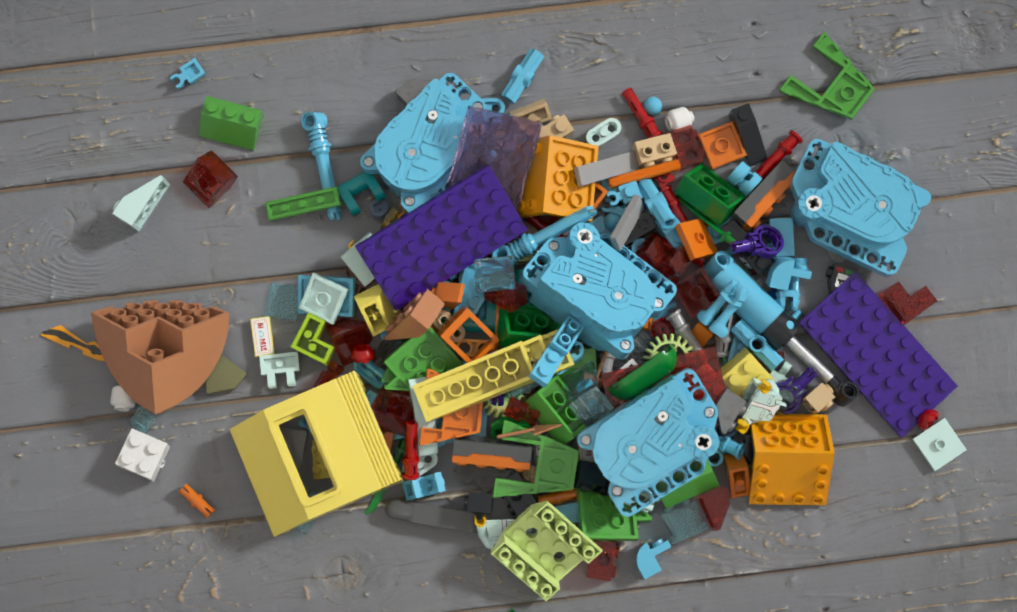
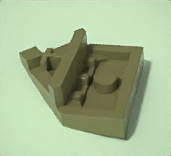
[205,354,247,395]

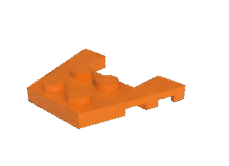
[419,369,483,445]

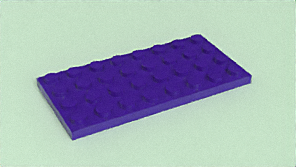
[355,164,528,311]
[799,271,958,438]

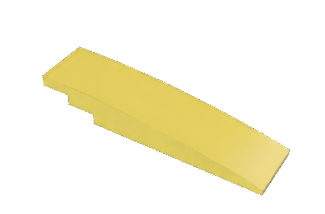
[413,329,575,422]

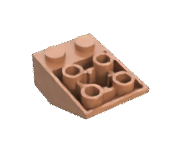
[383,289,445,340]

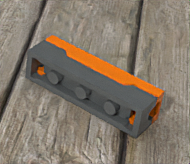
[730,160,795,233]
[452,435,532,472]

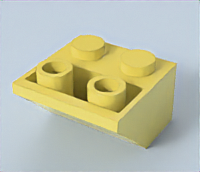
[353,284,401,337]

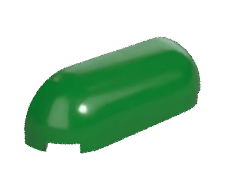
[607,344,677,400]

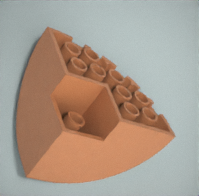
[91,300,229,414]

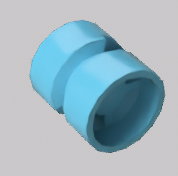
[726,161,763,196]

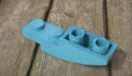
[528,315,585,388]

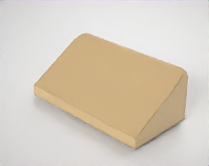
[509,99,552,133]

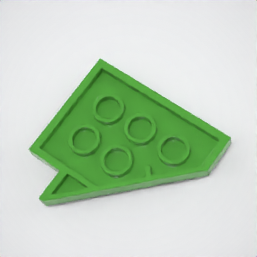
[383,326,464,391]
[576,489,652,541]

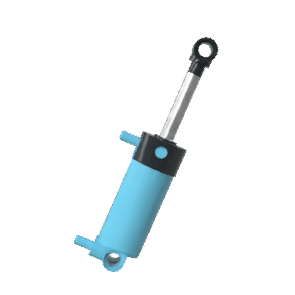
[700,247,859,407]

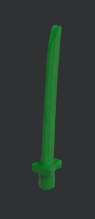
[676,194,736,245]
[365,439,406,515]

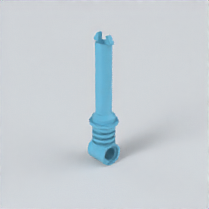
[301,111,342,220]
[492,206,598,269]

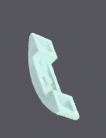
[408,377,438,456]

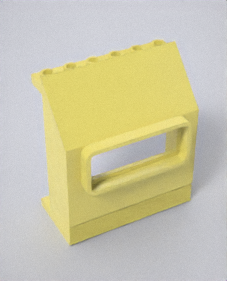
[229,371,405,537]

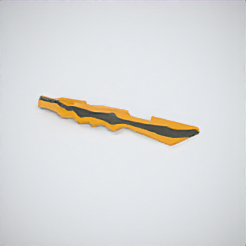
[41,325,105,361]

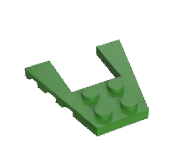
[779,31,875,120]
[493,419,579,498]

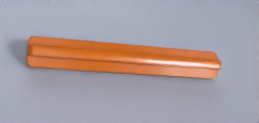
[608,159,681,188]

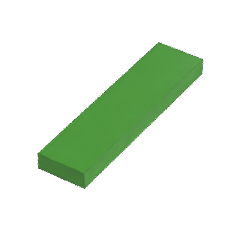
[265,186,342,221]

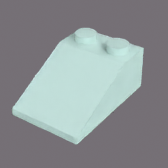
[112,175,170,232]

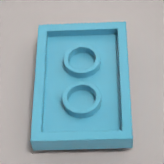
[298,275,355,317]

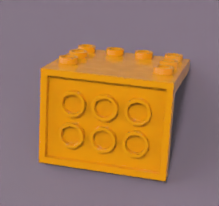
[508,135,599,222]
[748,414,835,505]

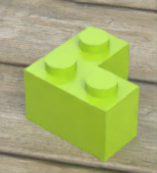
[291,313,336,366]

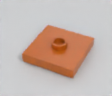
[697,121,747,170]
[675,219,718,261]

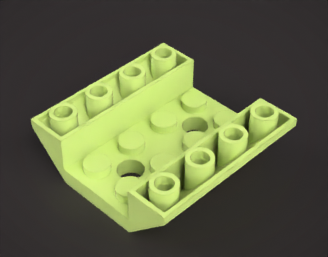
[491,501,602,601]

